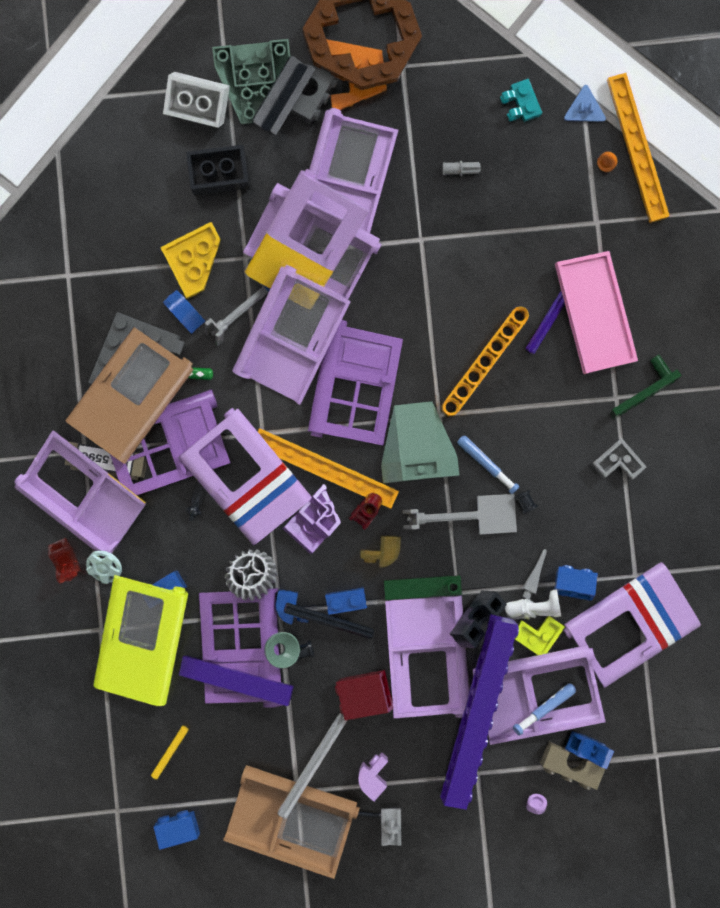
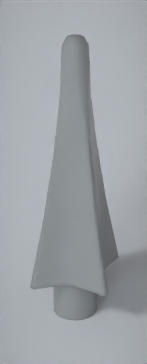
[521,549,547,600]

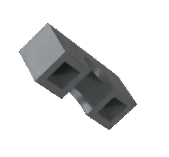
[291,66,339,125]

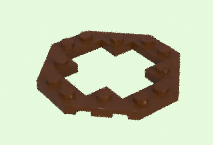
[302,0,422,90]

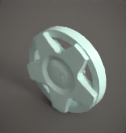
[86,551,122,584]

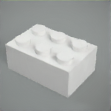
[163,72,230,128]

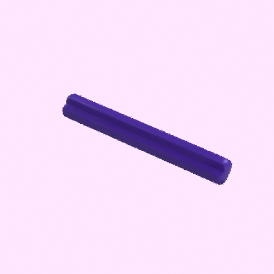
[526,291,565,354]

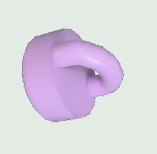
[527,794,547,814]

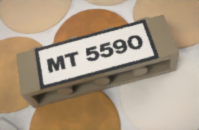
[65,442,147,480]

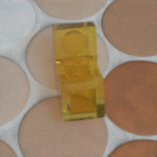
[361,536,401,567]

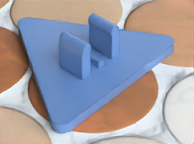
[564,85,606,122]

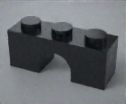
[449,590,507,648]

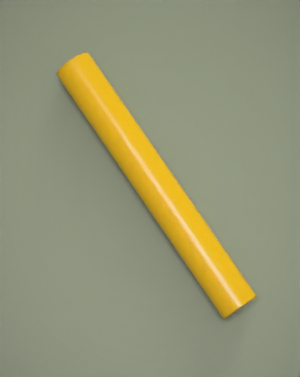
[151,726,189,779]

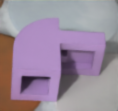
[359,752,388,801]

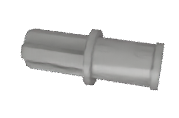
[443,161,481,176]

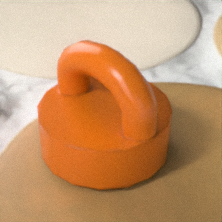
[597,152,618,172]

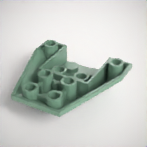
[212,39,290,124]
[381,402,459,483]

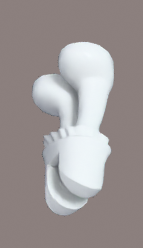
[505,589,561,620]

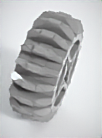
[225,549,277,601]

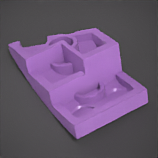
[282,484,341,554]

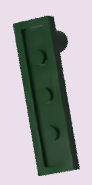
[610,355,682,419]
[384,575,462,600]

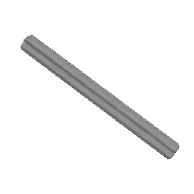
[277,713,347,819]

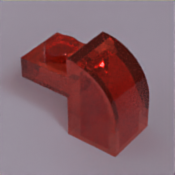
[48,538,81,584]

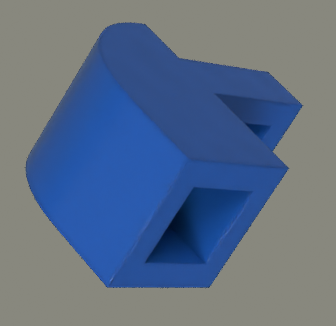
[163,290,205,334]
[276,589,309,625]
[565,731,614,769]

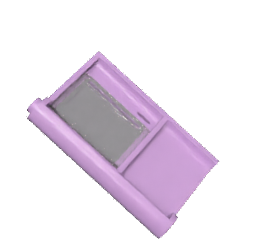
[309,108,398,233]
[243,183,382,299]
[232,265,350,405]

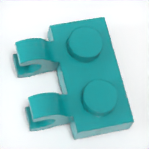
[500,78,542,122]

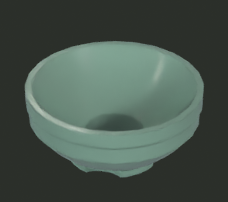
[264,632,300,668]

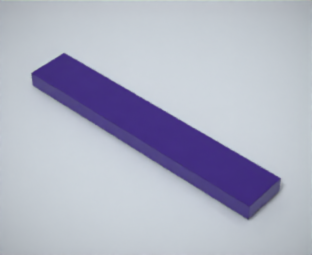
[179,656,294,706]

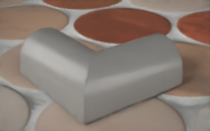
[592,438,647,480]

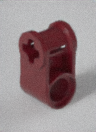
[349,493,382,530]

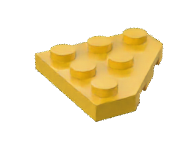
[160,222,221,299]

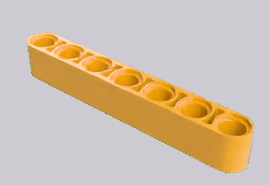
[441,307,529,417]

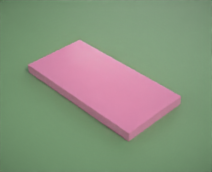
[555,251,638,374]

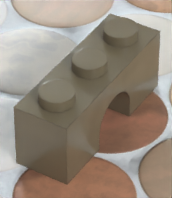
[540,741,605,790]

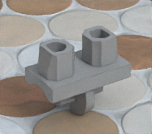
[381,808,401,846]

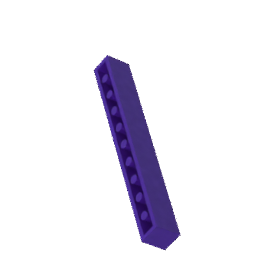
[440,615,519,810]

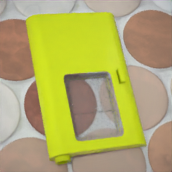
[93,575,188,706]

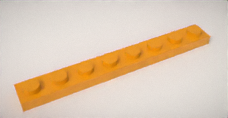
[607,73,670,223]
[258,428,399,509]

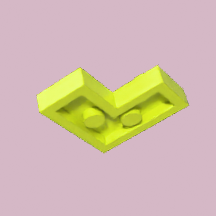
[515,616,565,655]

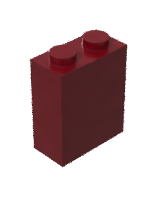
[335,670,394,720]

